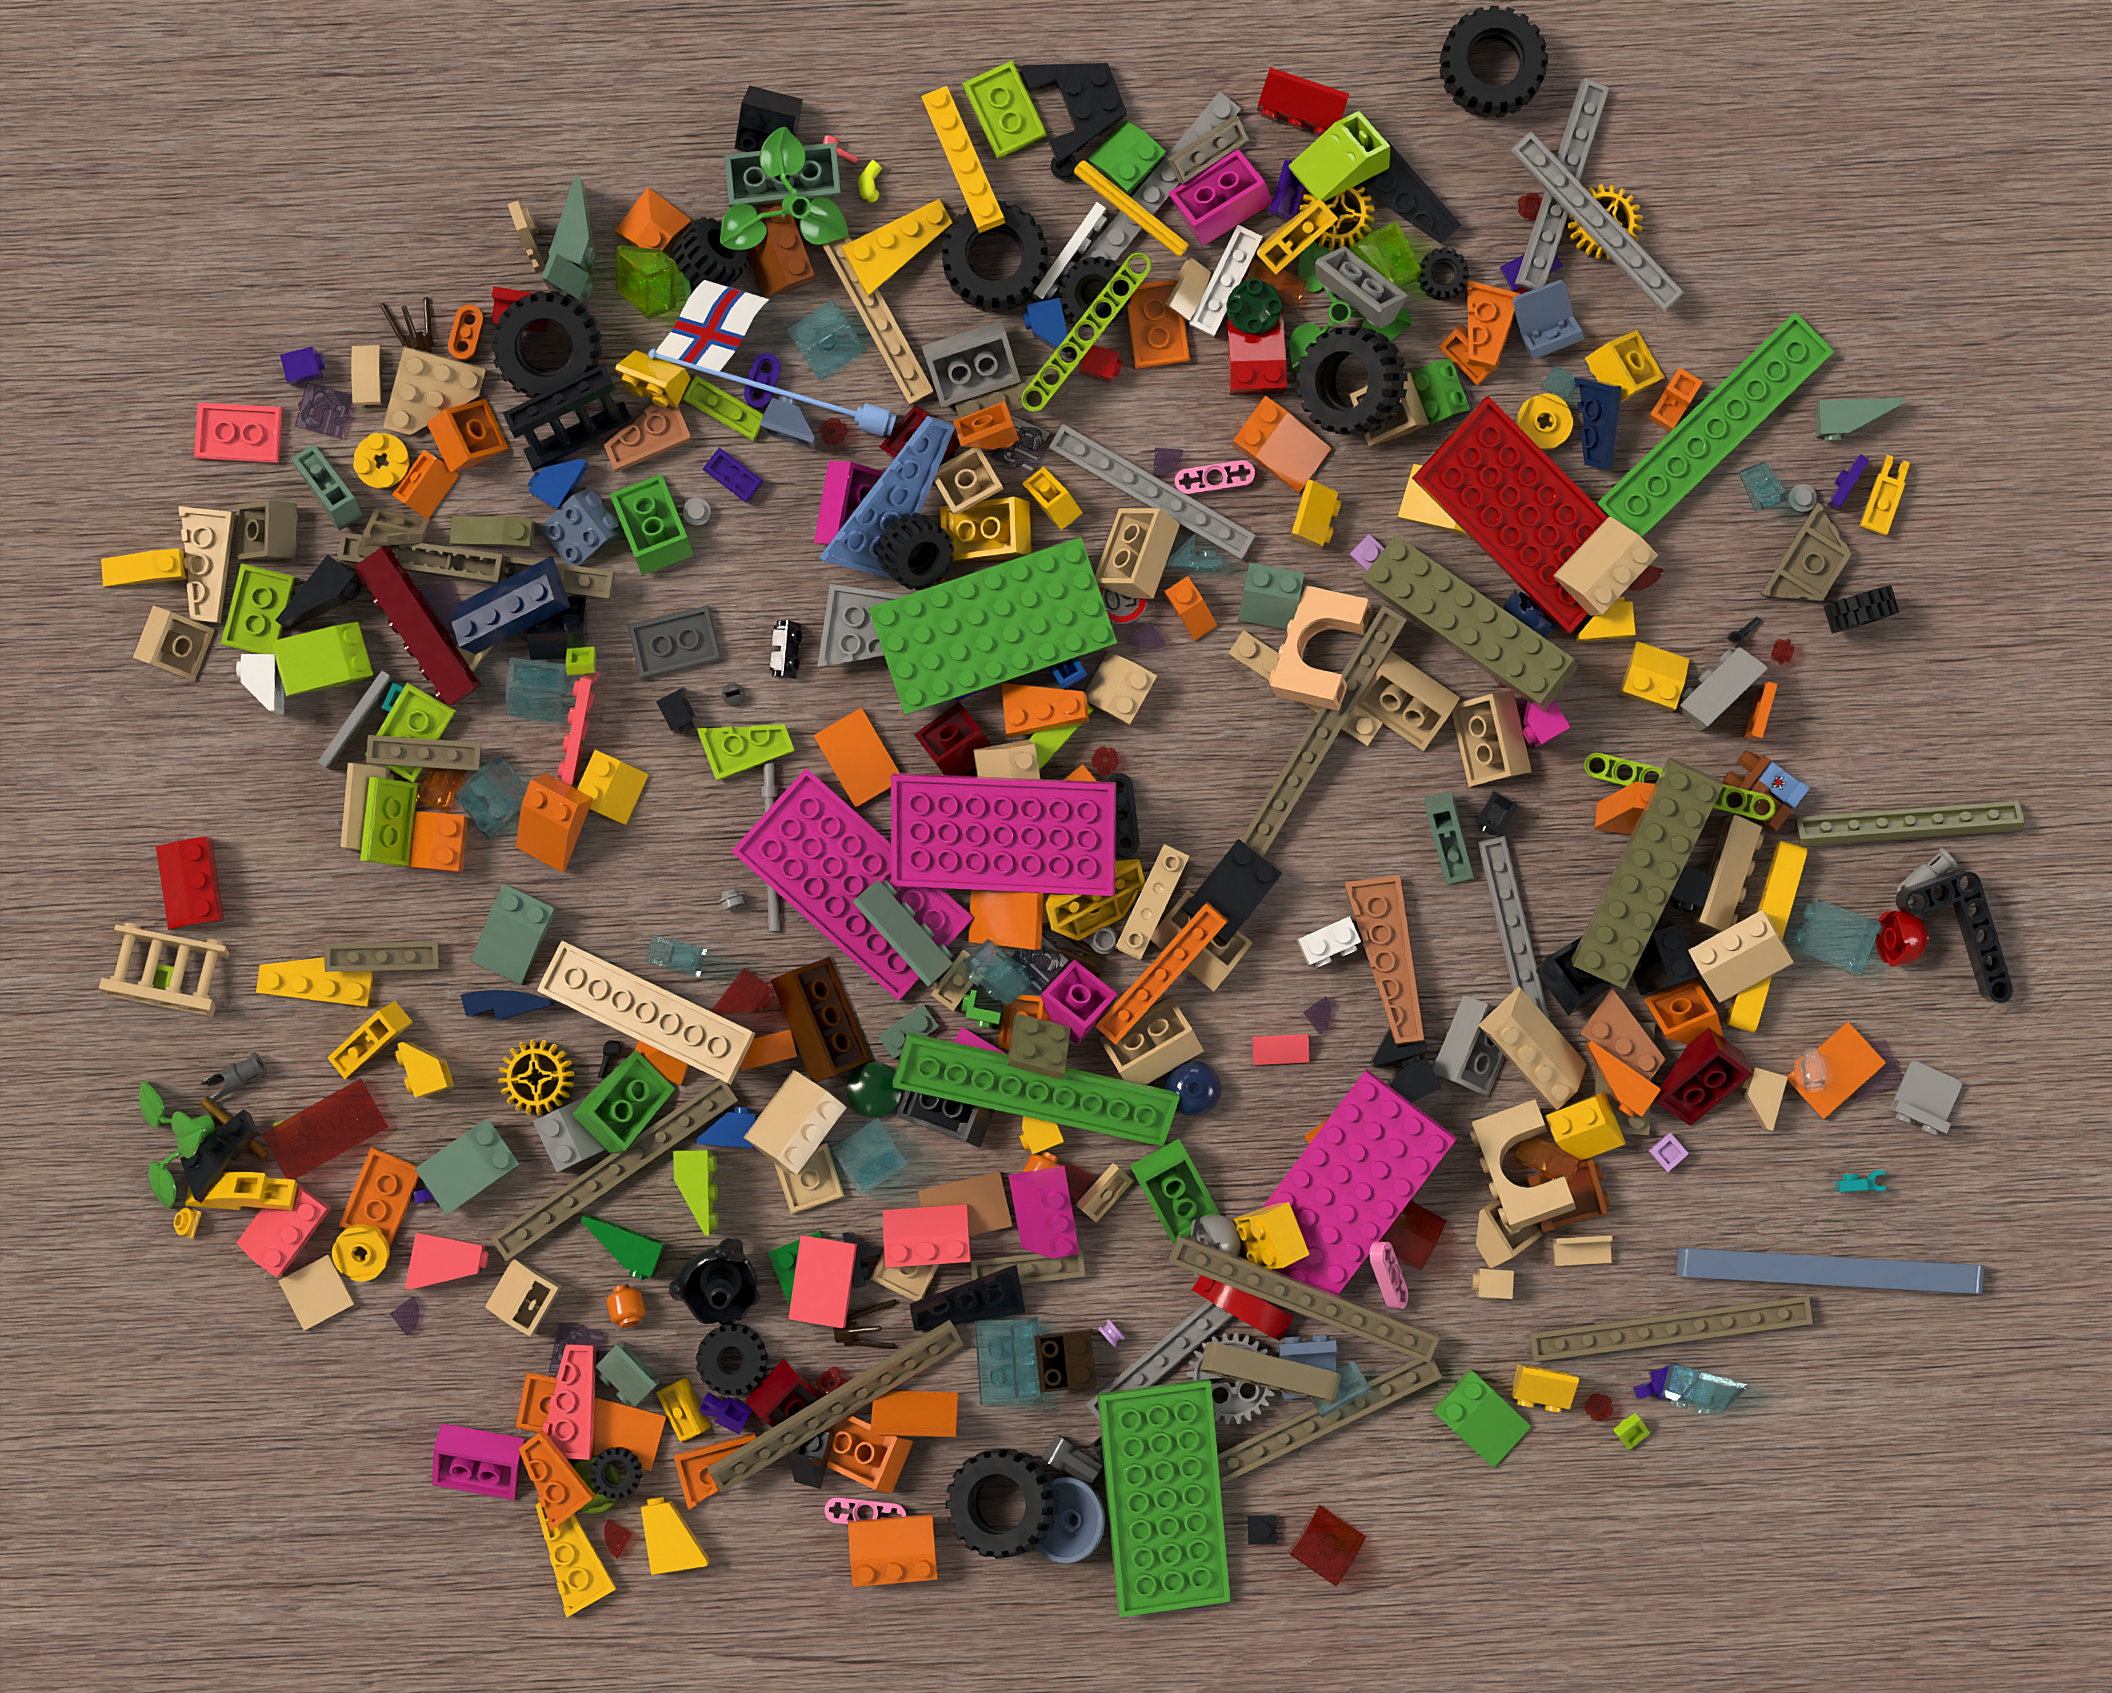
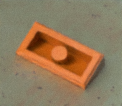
[1438,324,1501,386]

